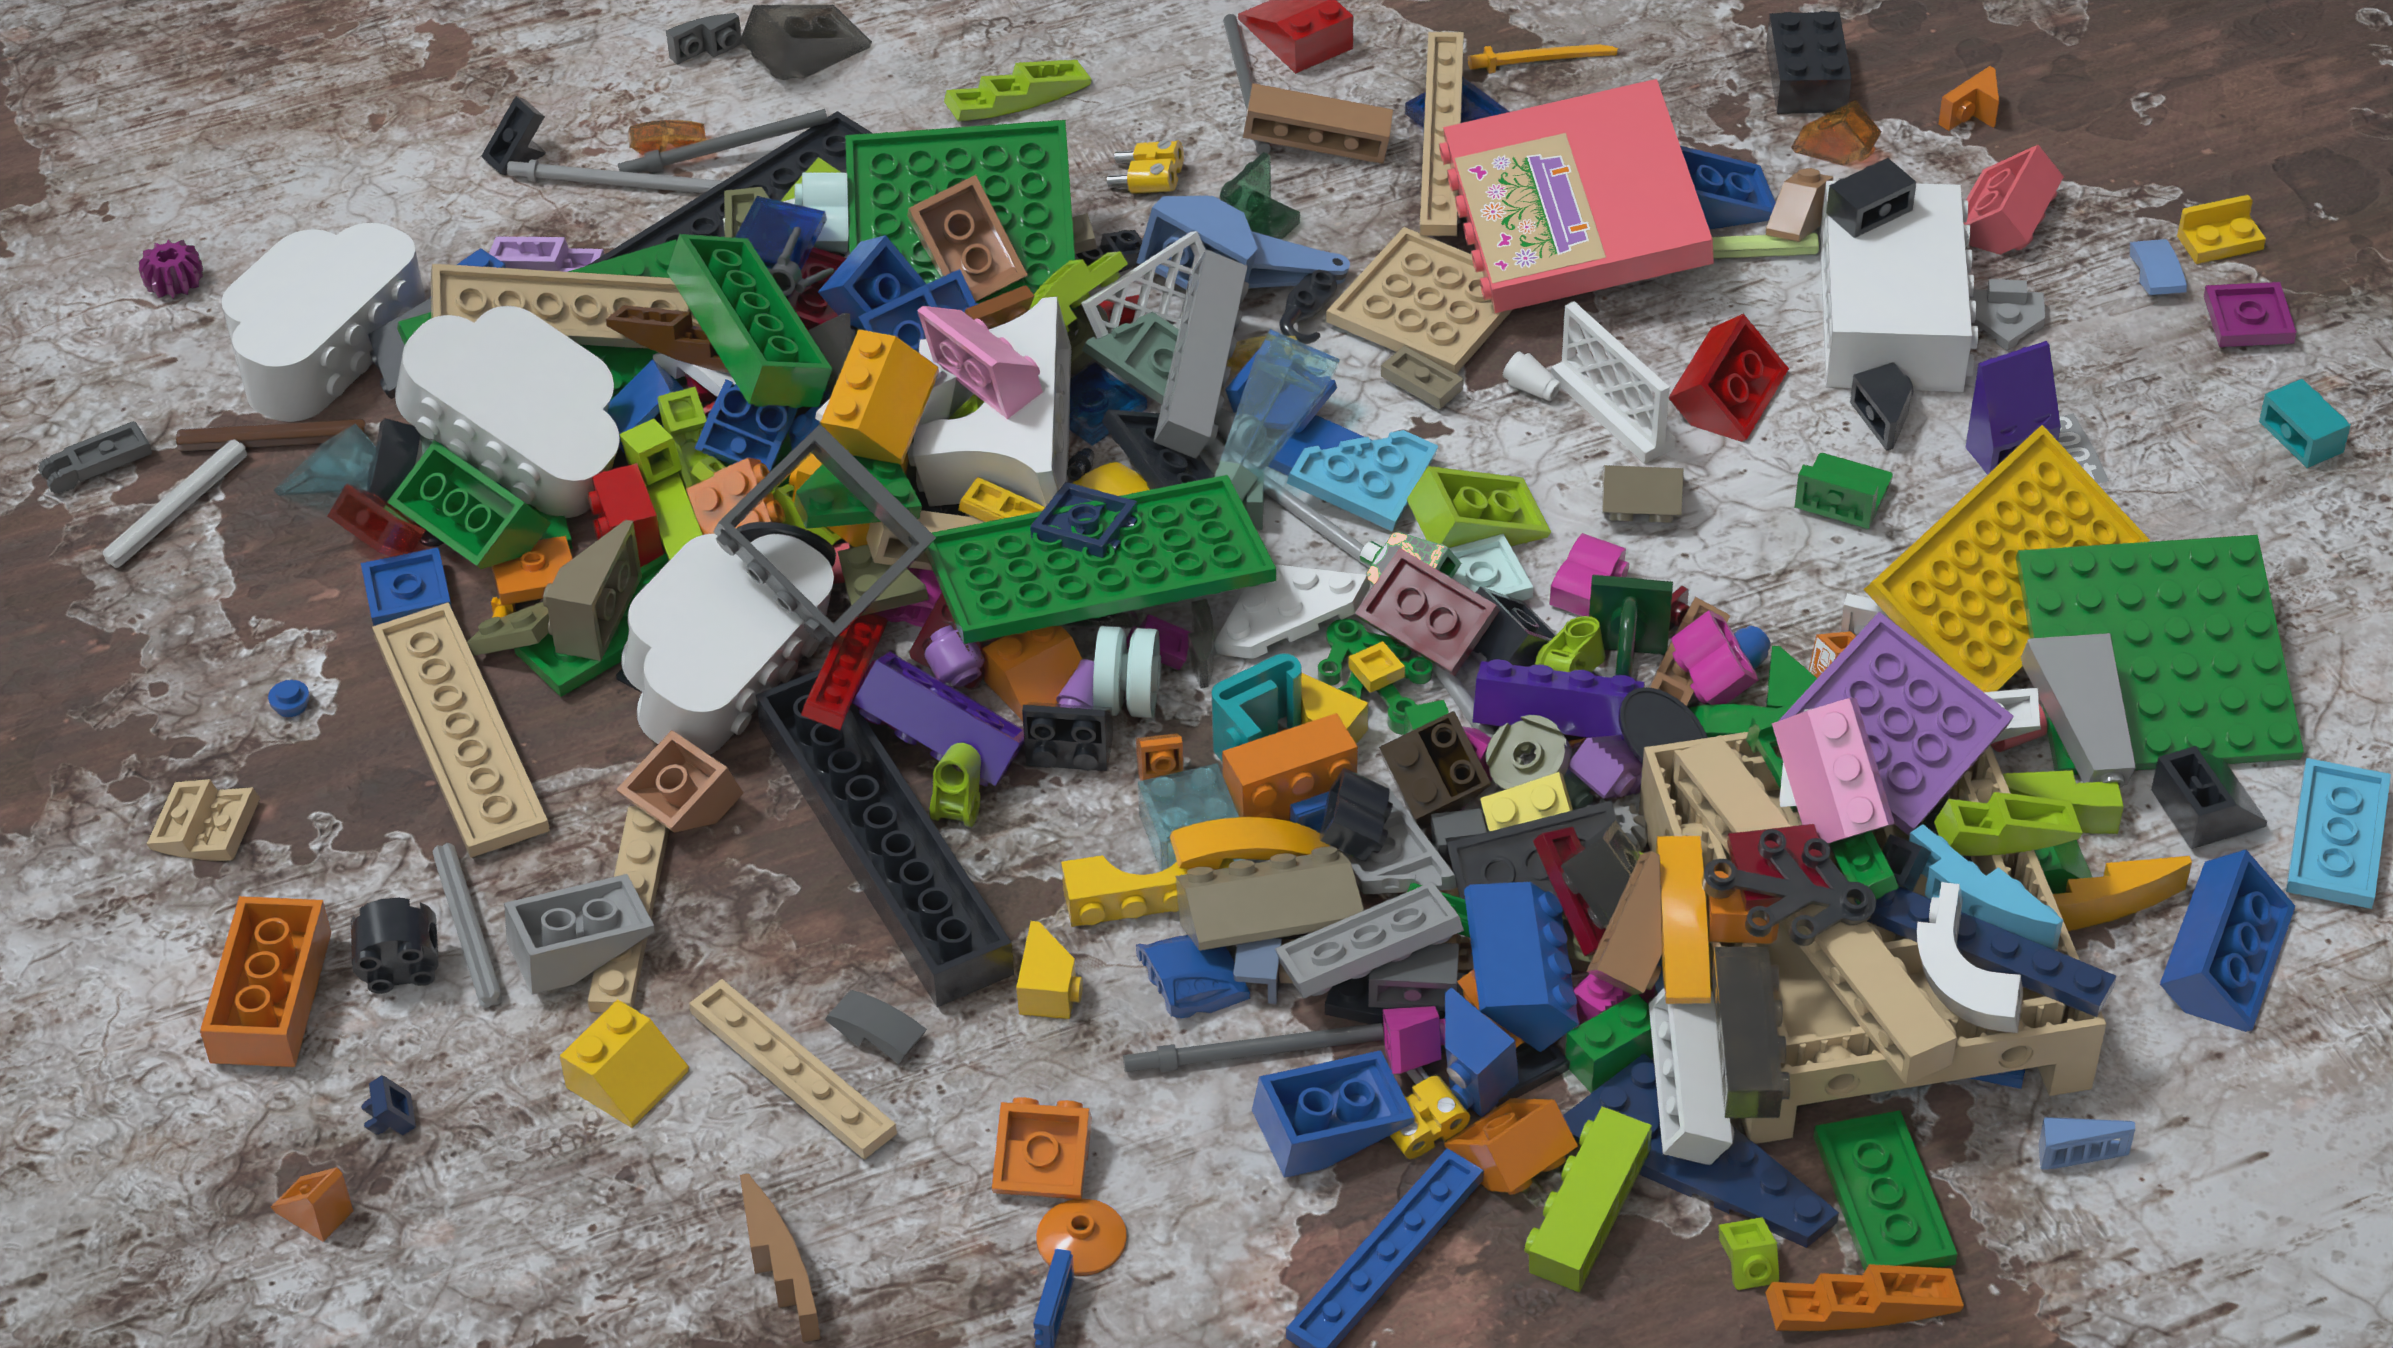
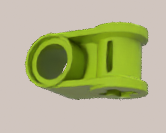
[1535,616,1605,672]
[930,743,981,827]

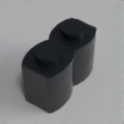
[1320,768,1393,862]

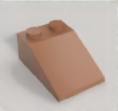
[907,175,1027,302]

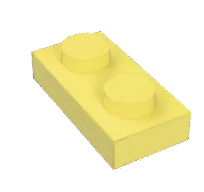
[1480,772,1573,831]

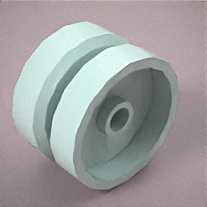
[1093,626,1161,718]

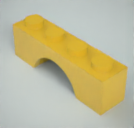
[1061,855,1234,927]

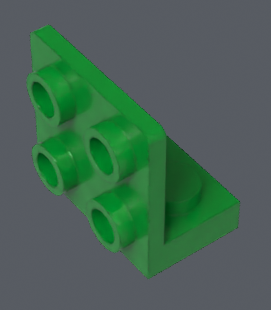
[1794,453,1893,529]

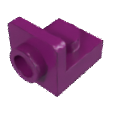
[1126,614,1191,670]

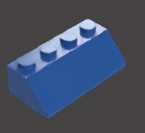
[2160,849,2296,1032]
[1464,882,1579,1052]

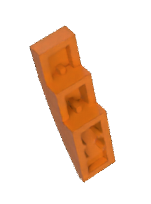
[1765,1264,1964,1331]

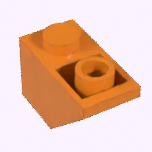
[1136,734,1184,802]

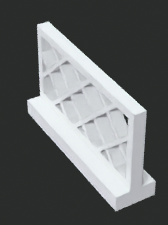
[1081,231,1239,383]
[1551,301,1675,464]

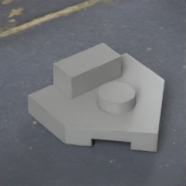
[1969,279,2045,351]

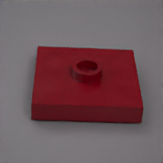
[1727,824,1829,911]

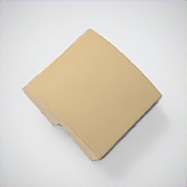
[147,779,260,861]

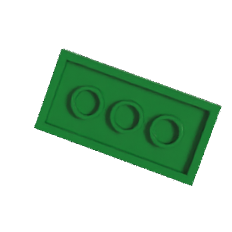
[1813,1110,1957,1272]

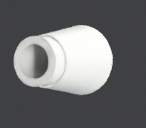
[1503,351,1561,402]

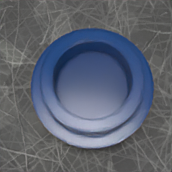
[268,680,310,717]

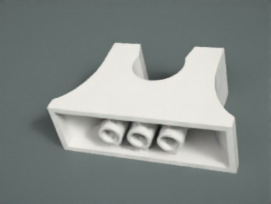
[908,297,1071,507]

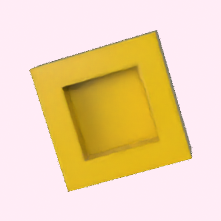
[1349,642,1405,693]

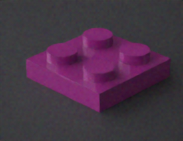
[2203,282,2297,347]

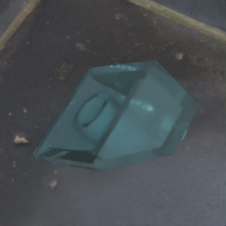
[274,424,376,496]

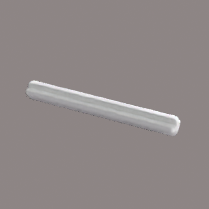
[103,439,247,568]

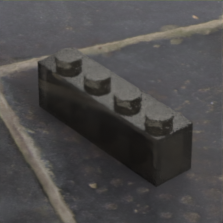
[1712,947,1790,1118]

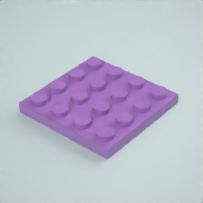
[1779,611,2014,836]

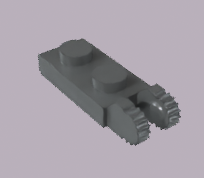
[38,421,152,494]

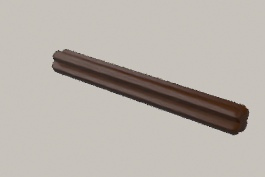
[176,419,367,452]

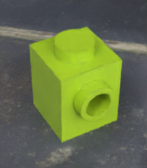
[619,418,683,486]

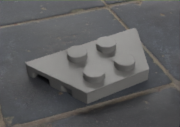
[1330,788,1457,894]

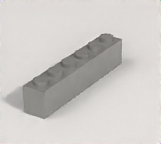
[1154,249,1249,458]

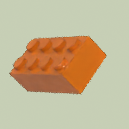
[200,896,332,1067]

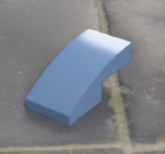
[2130,239,2187,295]

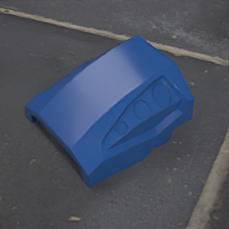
[695,379,799,472]
[1136,935,1250,1018]

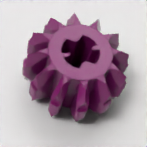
[138,239,204,299]

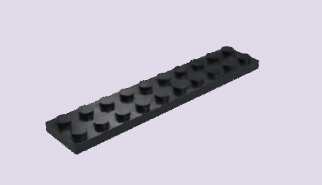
[587,111,872,266]

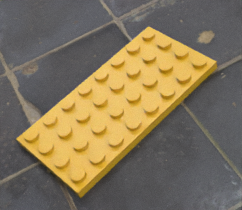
[1863,425,2150,692]

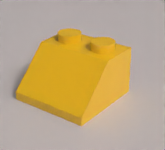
[559,999,689,1128]

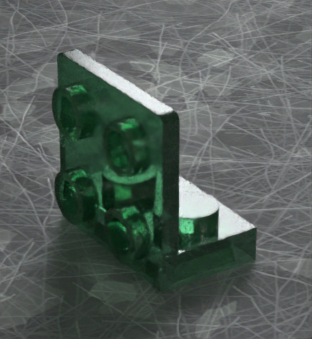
[1220,152,1300,240]

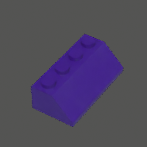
[852,652,1025,786]
[1472,659,1645,740]

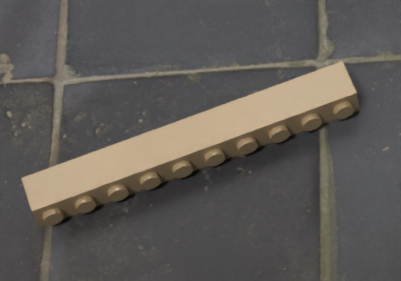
[1673,735,1957,1085]

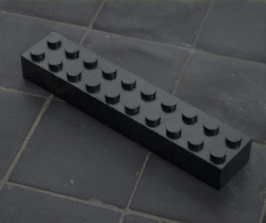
[755,669,1014,1008]

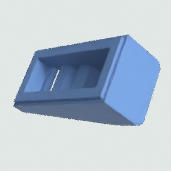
[2038,1117,2135,1170]

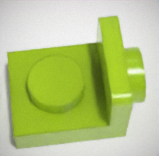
[1718,1217,1779,1290]

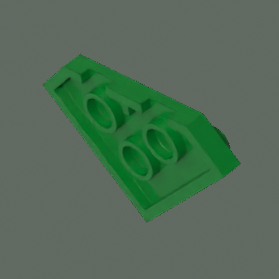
[794,455,922,529]

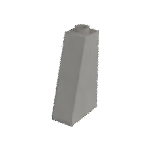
[2021,633,2136,788]

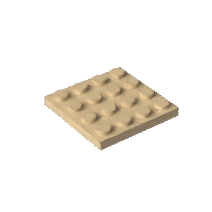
[1326,227,1512,374]

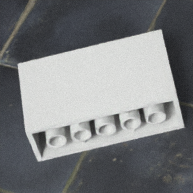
[1820,181,1978,392]

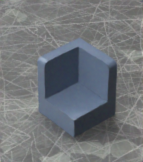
[1233,938,1282,1004]

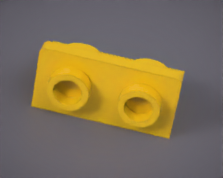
[2177,195,2266,264]

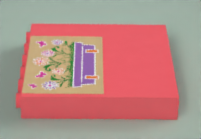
[1439,79,1714,313]

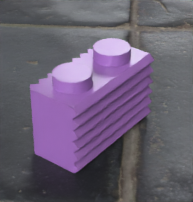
[1568,735,1643,799]

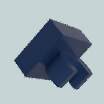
[361,1075,416,1136]

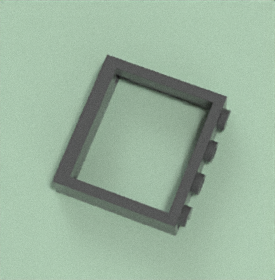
[713,424,936,646]

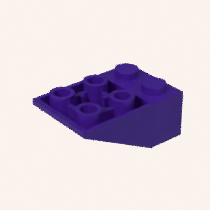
[1965,341,2061,475]

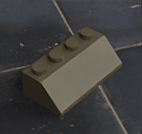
[1175,847,1364,950]

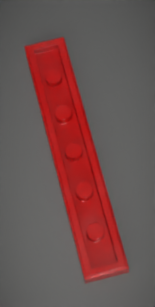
[801,613,888,730]

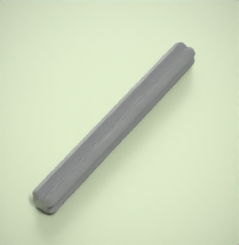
[433,843,502,1008]

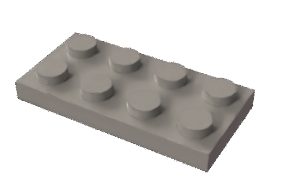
[1275,882,1464,999]

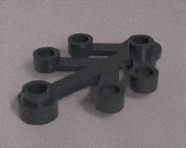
[1701,829,1876,946]

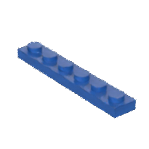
[1286,1148,1484,1348]

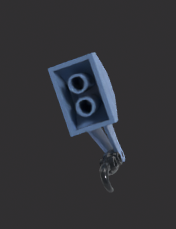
[1137,196,1350,344]

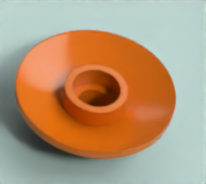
[1036,1199,1126,1276]

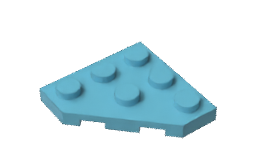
[1287,430,1438,531]

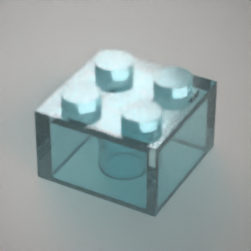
[1138,763,1239,871]

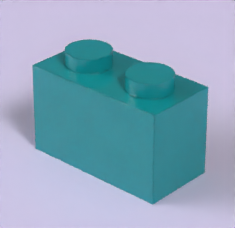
[2259,379,2351,468]

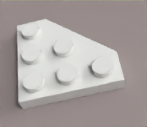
[1214,564,1370,659]

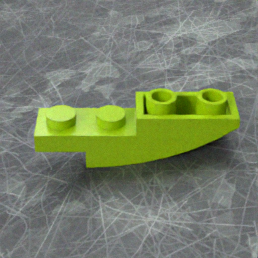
[1029,251,1128,332]

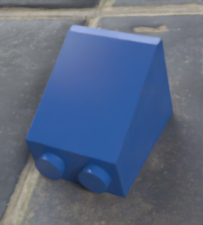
[608,360,707,453]

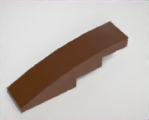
[606,305,729,373]

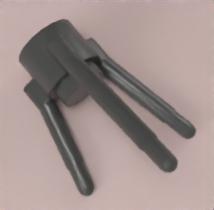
[770,227,835,296]

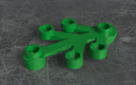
[1318,618,1432,735]

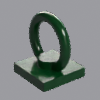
[1589,575,1673,677]

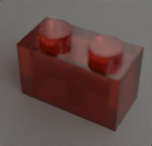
[327,483,426,557]

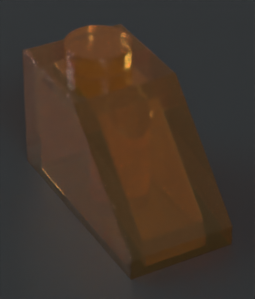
[1791,100,1882,166]

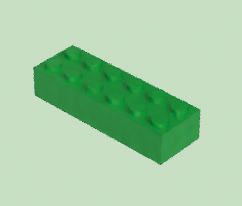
[667,234,832,408]

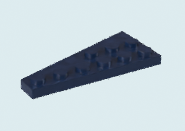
[1563,1053,1839,1248]

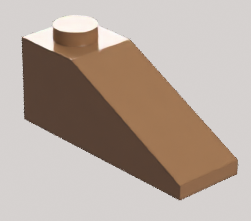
[1586,851,1662,995]

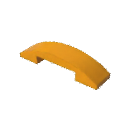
[1170,817,1330,870]

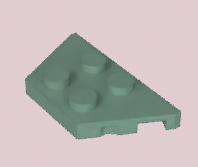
[1082,312,1179,405]

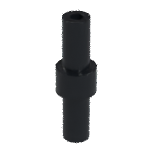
[1067,448,1095,481]

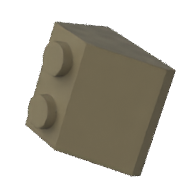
[1602,465,1684,523]

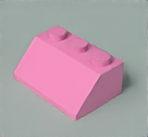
[917,306,1043,419]
[1772,698,1895,844]

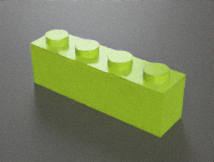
[1524,1106,1652,1293]

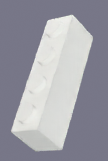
[1649,988,1734,1165]

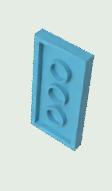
[2285,758,2391,909]

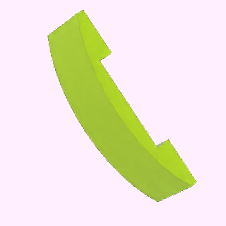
[657,387,710,527]

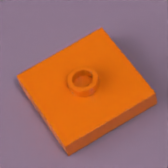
[491,536,572,605]

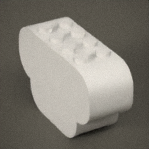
[222,223,426,422]
[395,306,619,518]
[622,534,834,755]

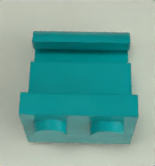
[1212,654,1302,761]

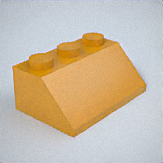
[820,329,939,464]

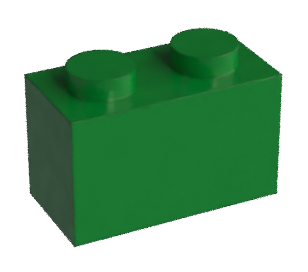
[1565,994,1654,1093]

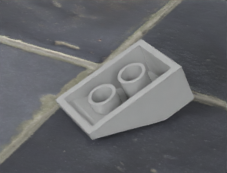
[504,874,654,995]

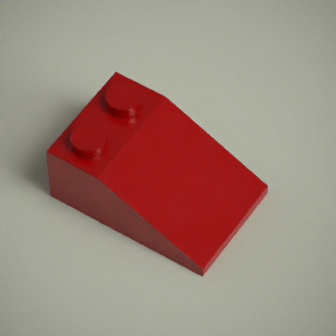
[1238,0,1354,74]

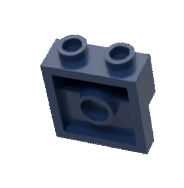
[1030,482,1137,558]

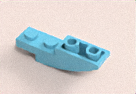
[1909,824,2063,950]

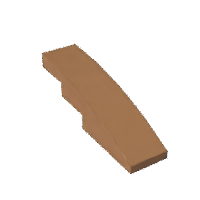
[740,1173,821,1342]

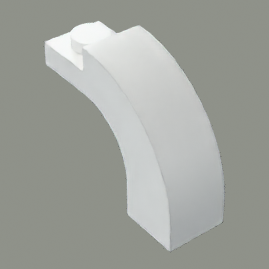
[1917,882,2023,1033]

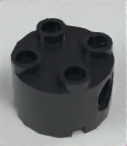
[351,897,439,994]

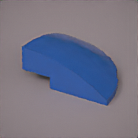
[858,269,978,353]

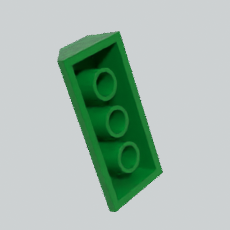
[388,440,551,569]

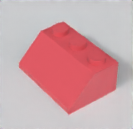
[1963,145,2064,255]

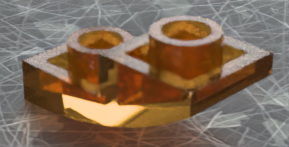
[628,120,706,155]

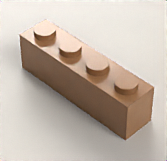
[1243,83,1393,164]

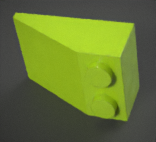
[1407,466,1551,548]

